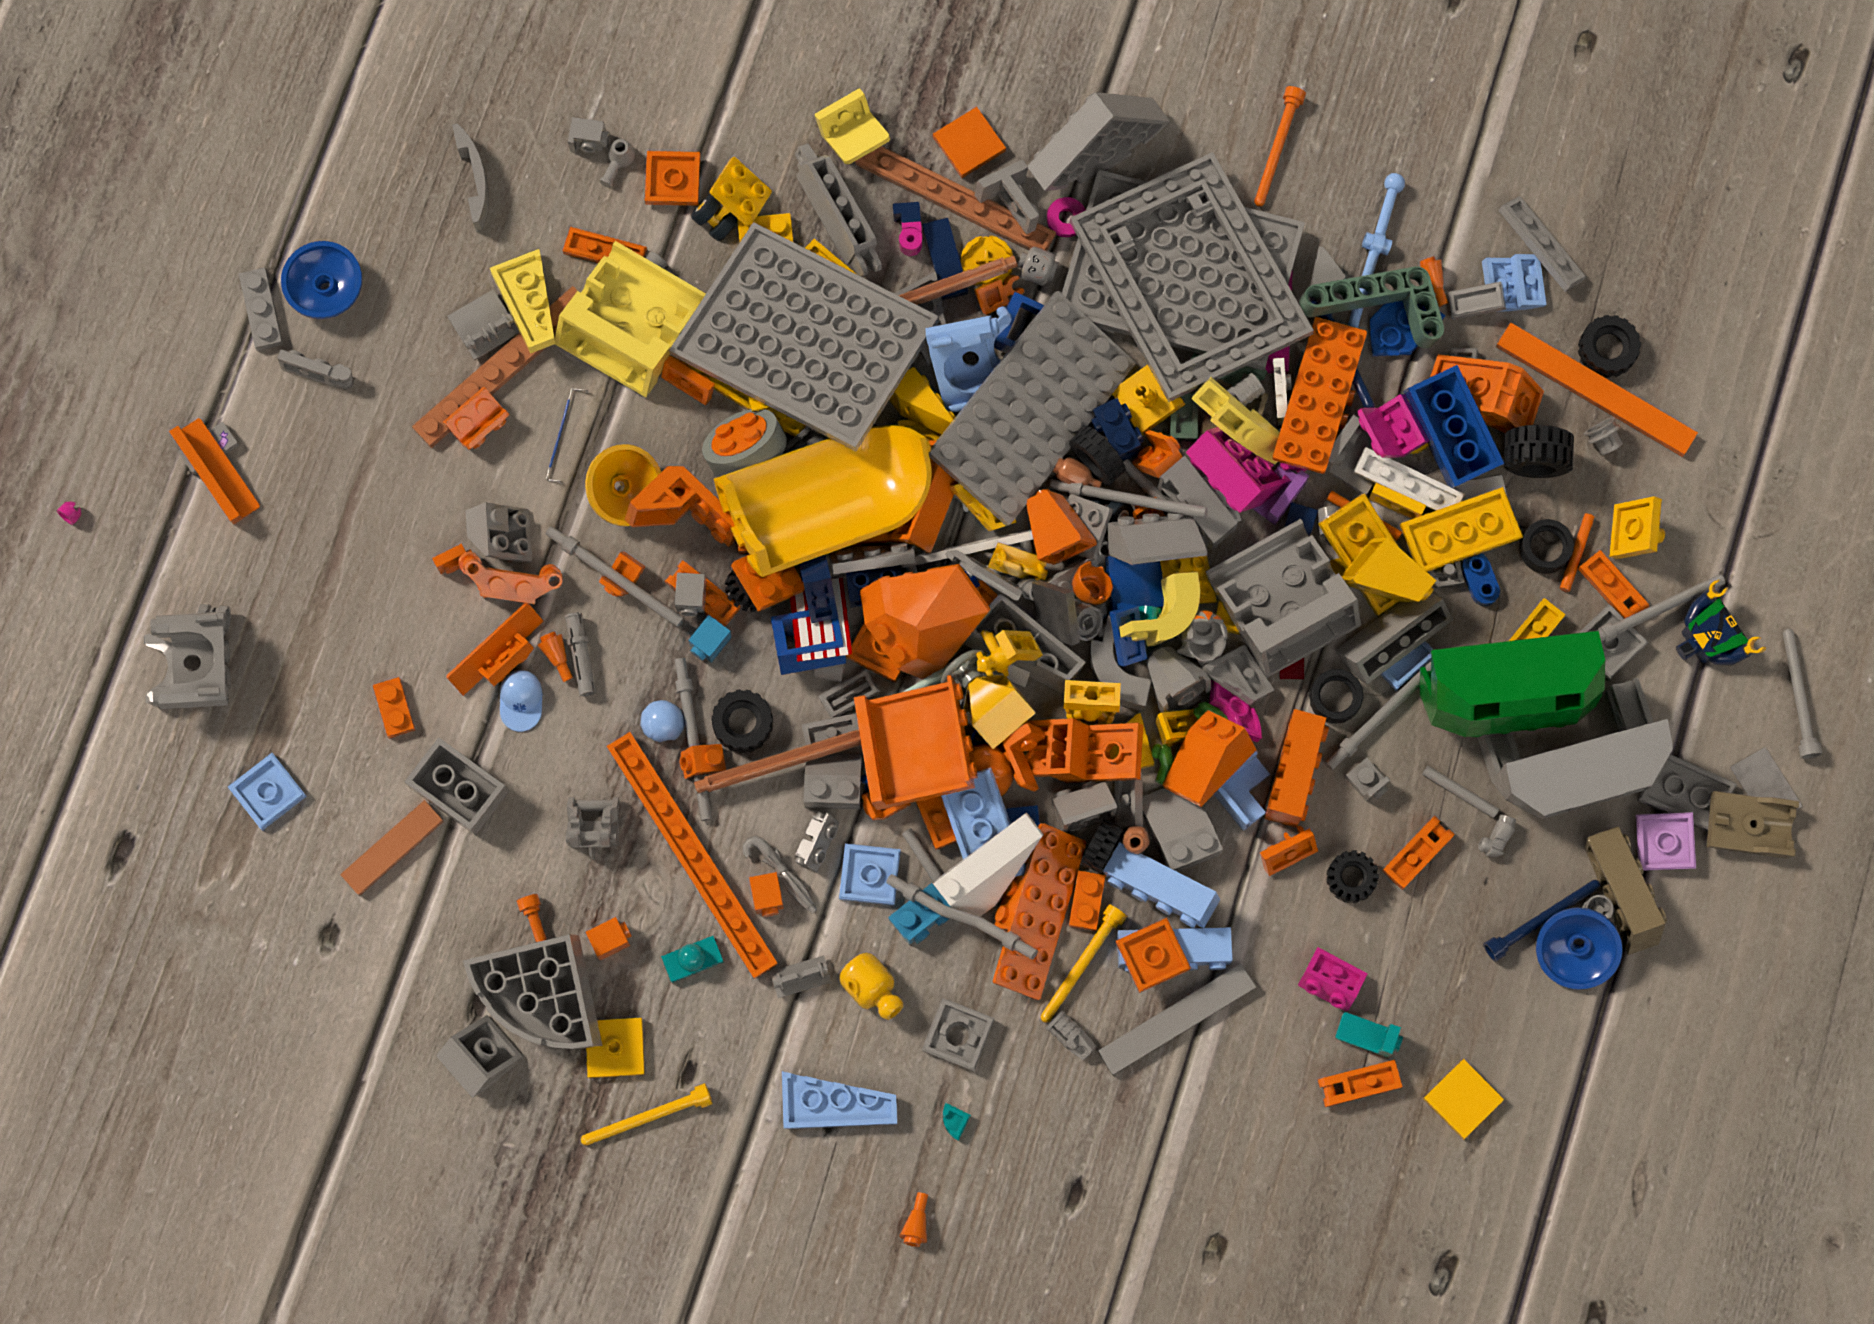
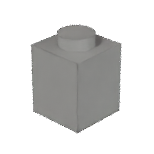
[675,573,707,616]

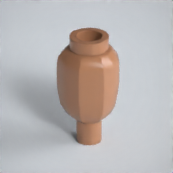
[1052,457,1102,487]
[1122,826,1150,854]

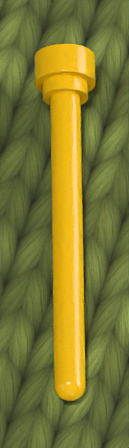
[1041,904,1128,1023]
[581,1083,713,1146]

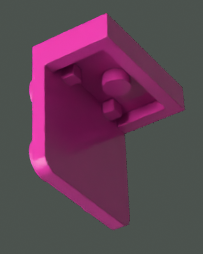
[1358,394,1429,458]

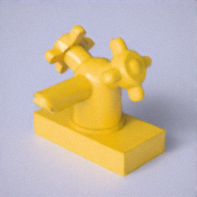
[976,630,1043,677]
[1064,680,1121,725]

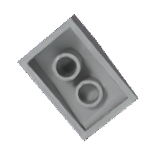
[1143,788,1223,872]

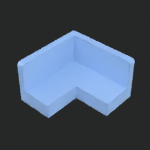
[1214,751,1270,831]

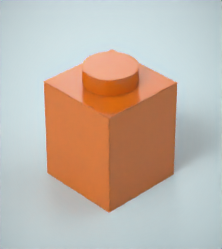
[749,872,784,917]
[586,917,632,961]

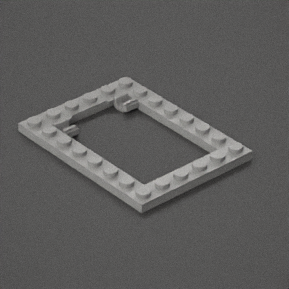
[1070,152,1314,402]

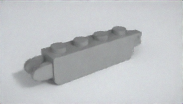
[795,143,882,277]

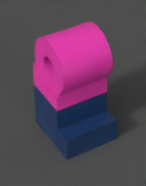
[893,202,922,256]

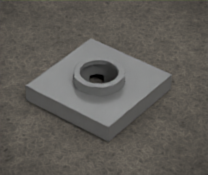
[922,998,995,1072]

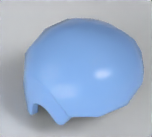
[640,700,685,742]

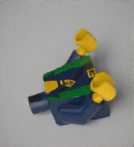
[1676,579,1766,666]

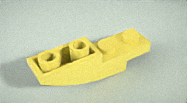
[1191,377,1280,464]

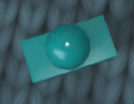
[661,935,724,983]

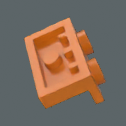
[443,387,510,450]
[1132,430,1183,478]

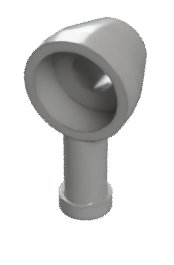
[600,139,635,188]

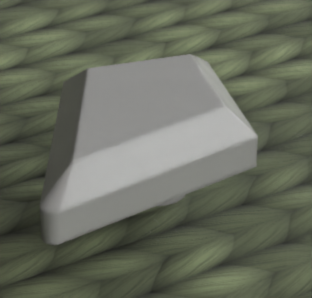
[1428,561,1464,589]

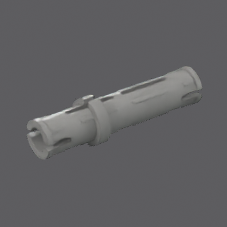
[564,612,597,696]

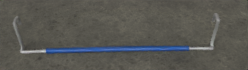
[546,388,589,484]

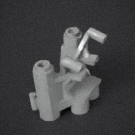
[144,612,231,709]

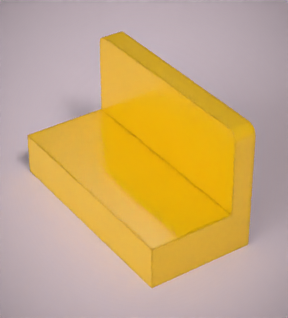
[1368,483,1426,519]

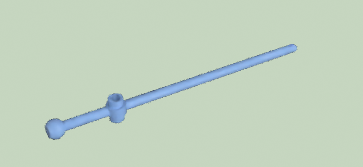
[1309,173,1405,471]

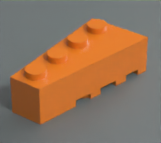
[1264,709,1329,828]

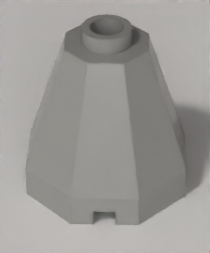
[1146,646,1211,713]

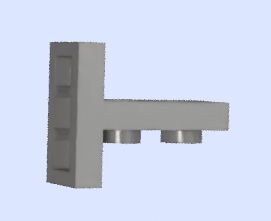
[975,160,1039,235]

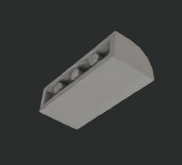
[1335,593,1454,684]

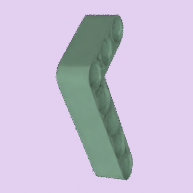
[1298,266,1444,348]

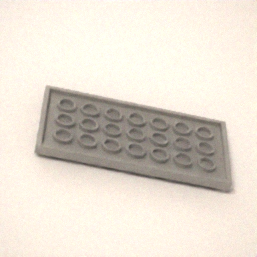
[929,291,1136,526]

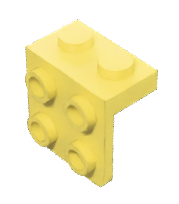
[814,88,890,164]

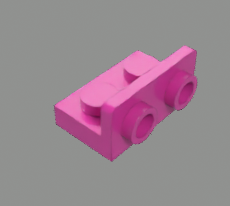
[1298,947,1368,1011]

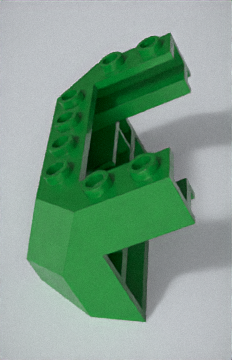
[1420,631,1606,737]

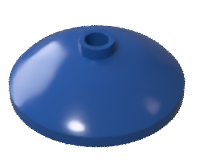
[281,241,362,319]
[1536,908,1622,989]

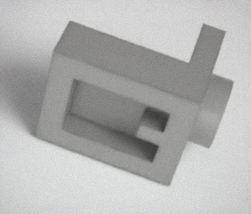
[1345,758,1390,802]

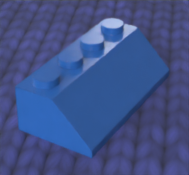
[1403,365,1504,488]

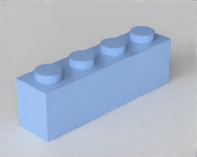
[1103,842,1220,928]
[1117,927,1232,972]

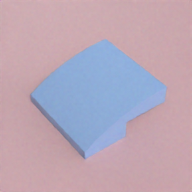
[1482,254,1547,312]

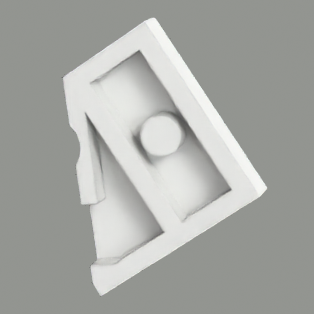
[1273,358,1292,426]

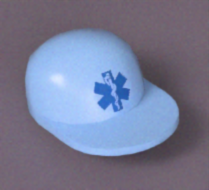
[500,670,543,732]

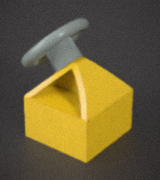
[941,650,1035,749]

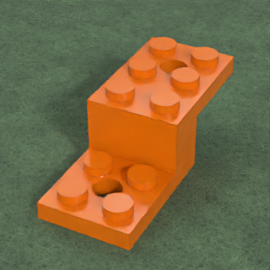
[999,718,1143,783]

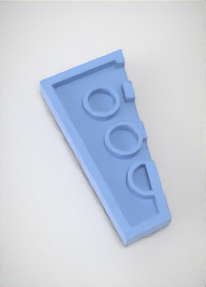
[782,1071,897,1129]

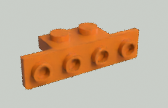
[446,603,544,696]

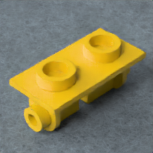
[988,542,1048,581]

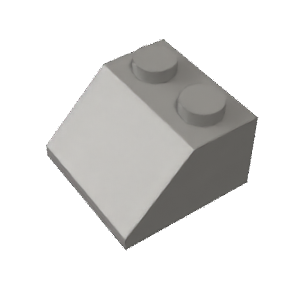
[804,753,862,809]
[1051,781,1117,833]
[436,1015,523,1098]

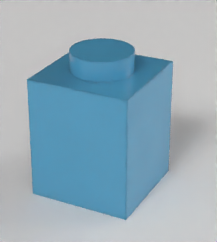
[688,615,732,663]

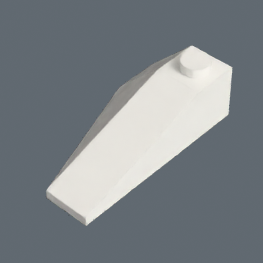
[933,812,1044,917]

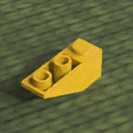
[889,367,955,435]

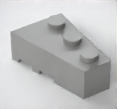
[1157,456,1238,551]

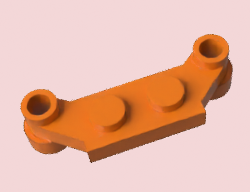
[458,552,562,604]

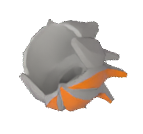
[1176,610,1228,669]

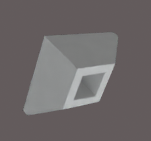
[466,502,532,563]

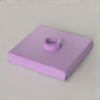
[1635,812,1696,871]

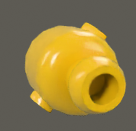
[839,953,903,1020]

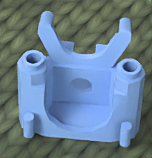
[925,306,1012,413]

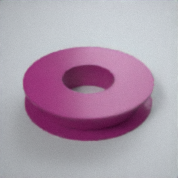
[1047,197,1086,238]

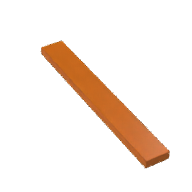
[1496,322,1698,457]

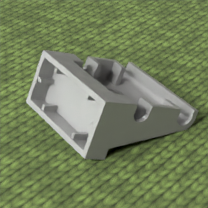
[1206,519,1361,678]

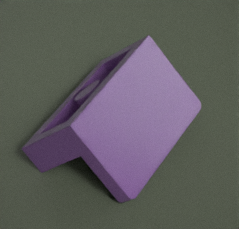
[1253,465,1309,525]

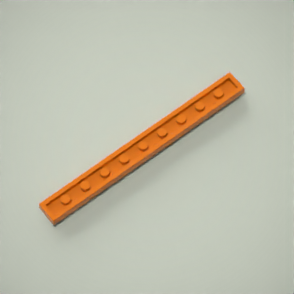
[607,732,778,980]

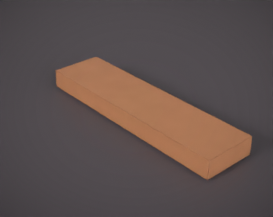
[340,800,444,896]

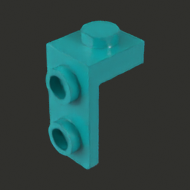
[1335,1012,1403,1058]

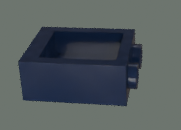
[799,554,839,623]

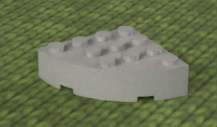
[1027,92,1170,191]
[463,934,603,1049]

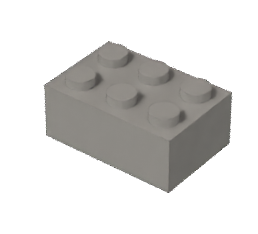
[404,737,509,836]

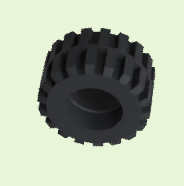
[1504,425,1574,478]

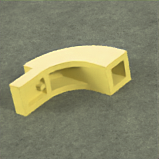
[1119,572,1200,647]

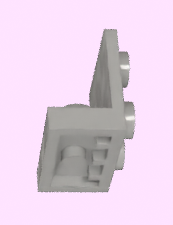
[1326,415,1392,495]

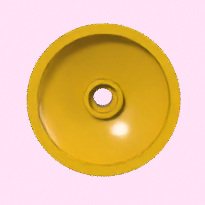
[585,444,661,526]

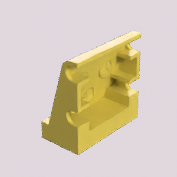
[555,241,706,397]

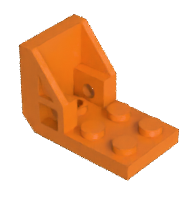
[1430,354,1544,433]
[624,466,736,547]

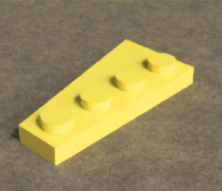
[490,249,555,354]

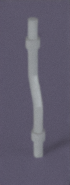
[886,874,1038,960]

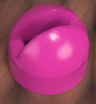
[56,501,81,525]

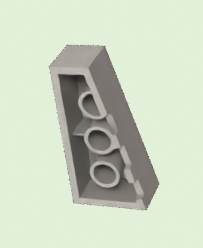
[963,593,1086,694]

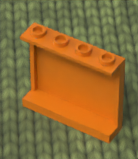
[854,675,978,810]

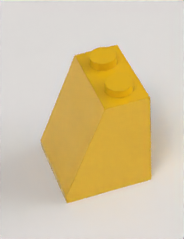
[1341,537,1436,602]

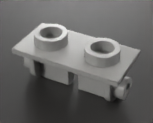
[795,812,839,873]
[770,955,832,998]

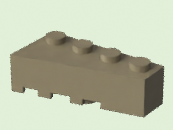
[1585,826,1667,955]

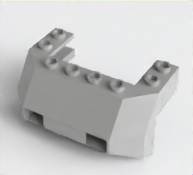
[1477,678,1673,819]

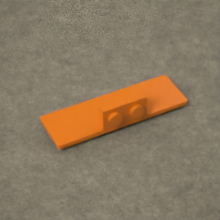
[1272,317,1367,474]
[993,823,1086,1000]

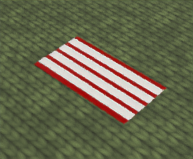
[790,578,852,662]

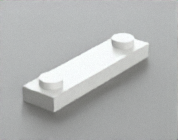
[1353,447,1464,511]

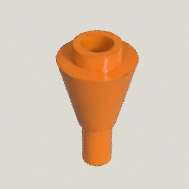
[1419,256,1448,307]
[537,631,573,682]
[899,1192,928,1247]

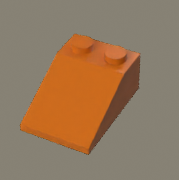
[1163,710,1257,807]

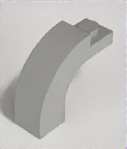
[1090,616,1151,712]

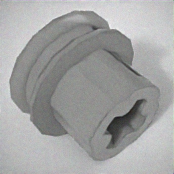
[1584,417,1623,455]

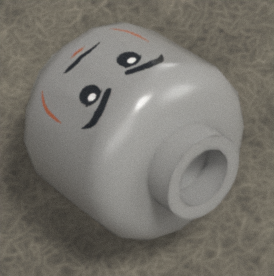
[1017,247,1059,286]

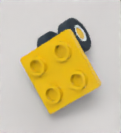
[691,157,772,241]

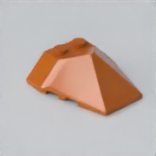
[860,564,991,679]

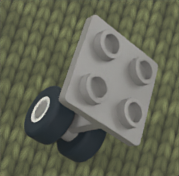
[1068,494,1133,560]

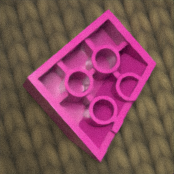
[1186,427,1291,513]

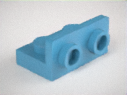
[888,883,952,945]

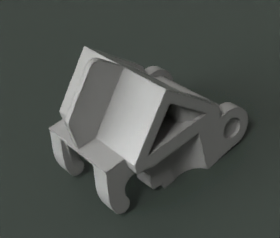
[566,797,620,860]

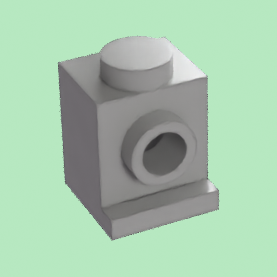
[568,117,610,153]

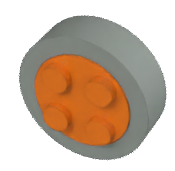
[702,409,787,477]

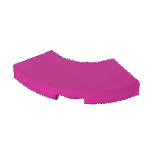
[1209,680,1262,742]

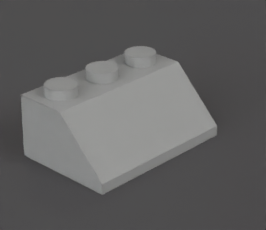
[1108,512,1207,565]

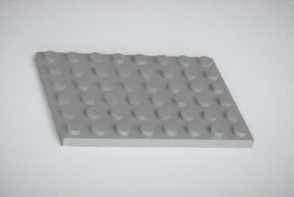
[1062,169,1305,371]
[669,222,939,451]

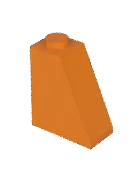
[1026,489,1097,565]

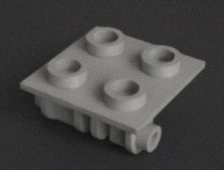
[447,289,519,360]

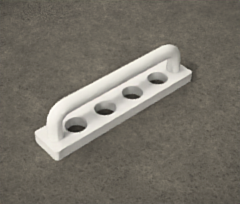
[901,529,1033,580]

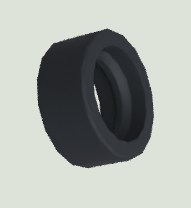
[1519,519,1574,574]
[1309,669,1364,724]

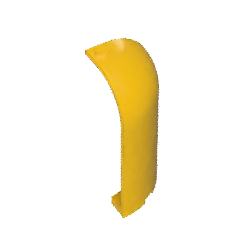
[714,425,932,577]

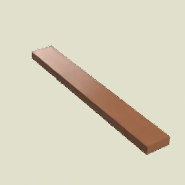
[855,146,1056,251]

